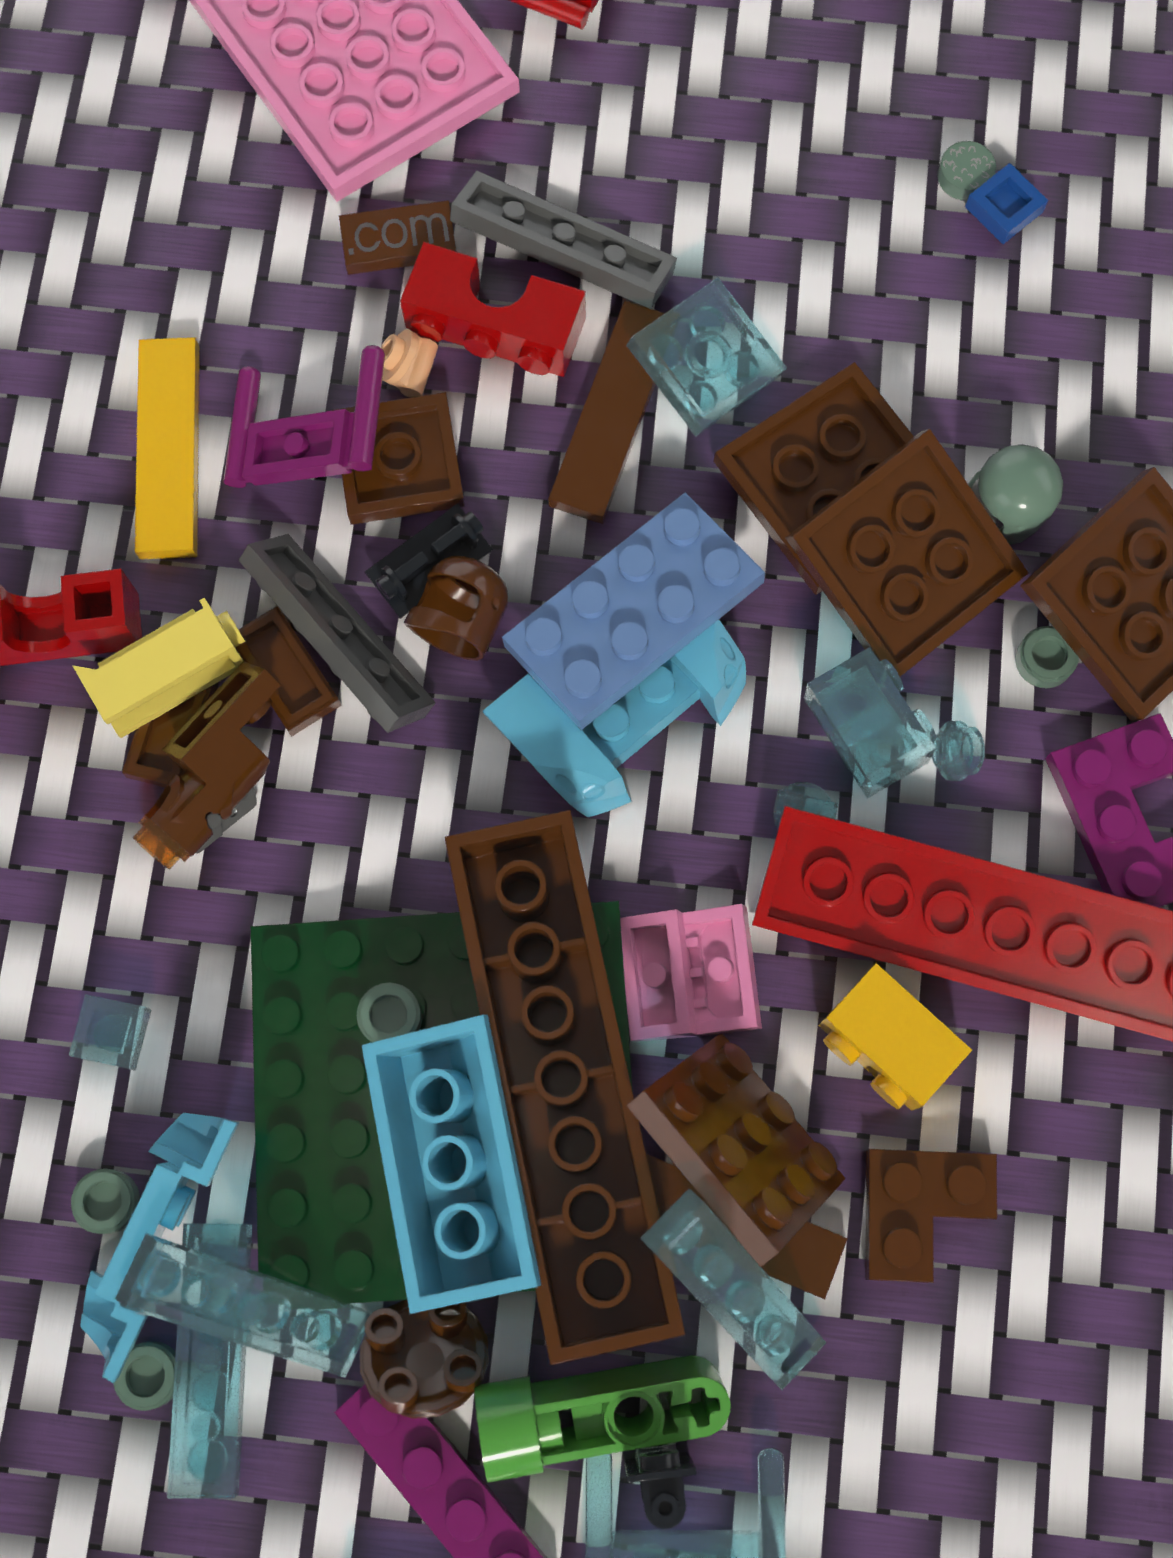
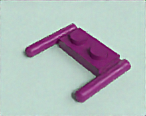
[223,345,385,488]

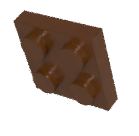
[332,392,465,525]

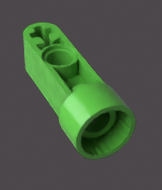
[474,1355,730,1483]

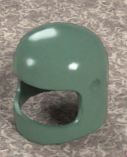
[968,444,1063,544]

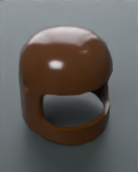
[404,556,508,661]

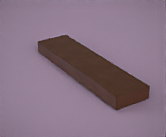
[548,301,678,524]

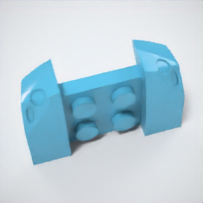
[482,619,746,817]
[80,1113,239,1383]

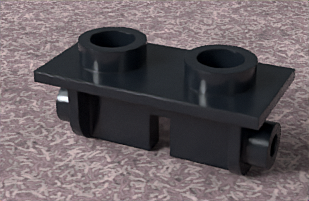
[364,503,493,619]
[624,1442,697,1529]

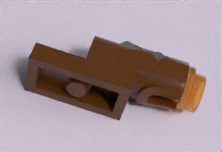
[132,661,281,870]

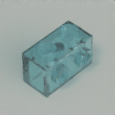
[804,647,936,799]

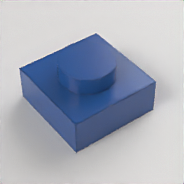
[965,163,1048,244]

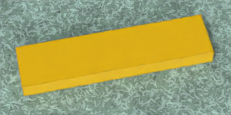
[135,337,199,559]

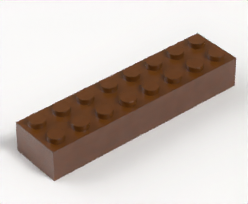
[445,810,686,1365]

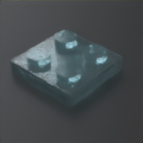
[626,277,787,436]

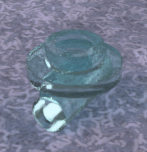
[773,782,838,829]

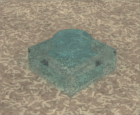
[69,994,152,1071]

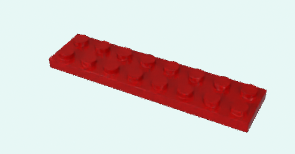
[752,805,1173,1042]

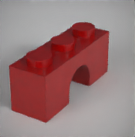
[400,242,586,377]
[0,569,142,666]

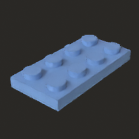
[502,492,765,730]

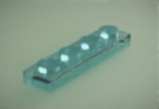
[640,1189,827,1390]
[167,1223,252,1499]
[115,1233,371,1378]

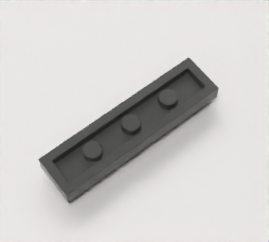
[450,171,677,309]
[239,534,436,733]

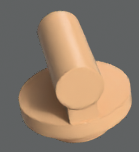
[381,329,438,398]

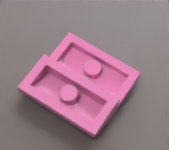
[620,904,762,1042]

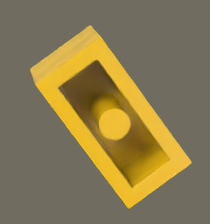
[818,963,972,1111]

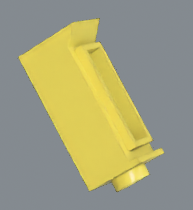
[72,598,245,738]

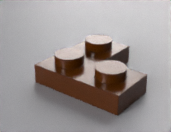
[865,1149,997,1283]

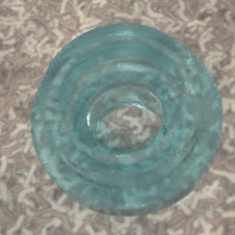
[931,721,985,781]

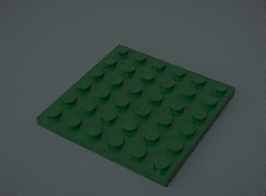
[251,901,633,1310]

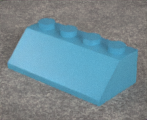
[362,1015,541,1314]

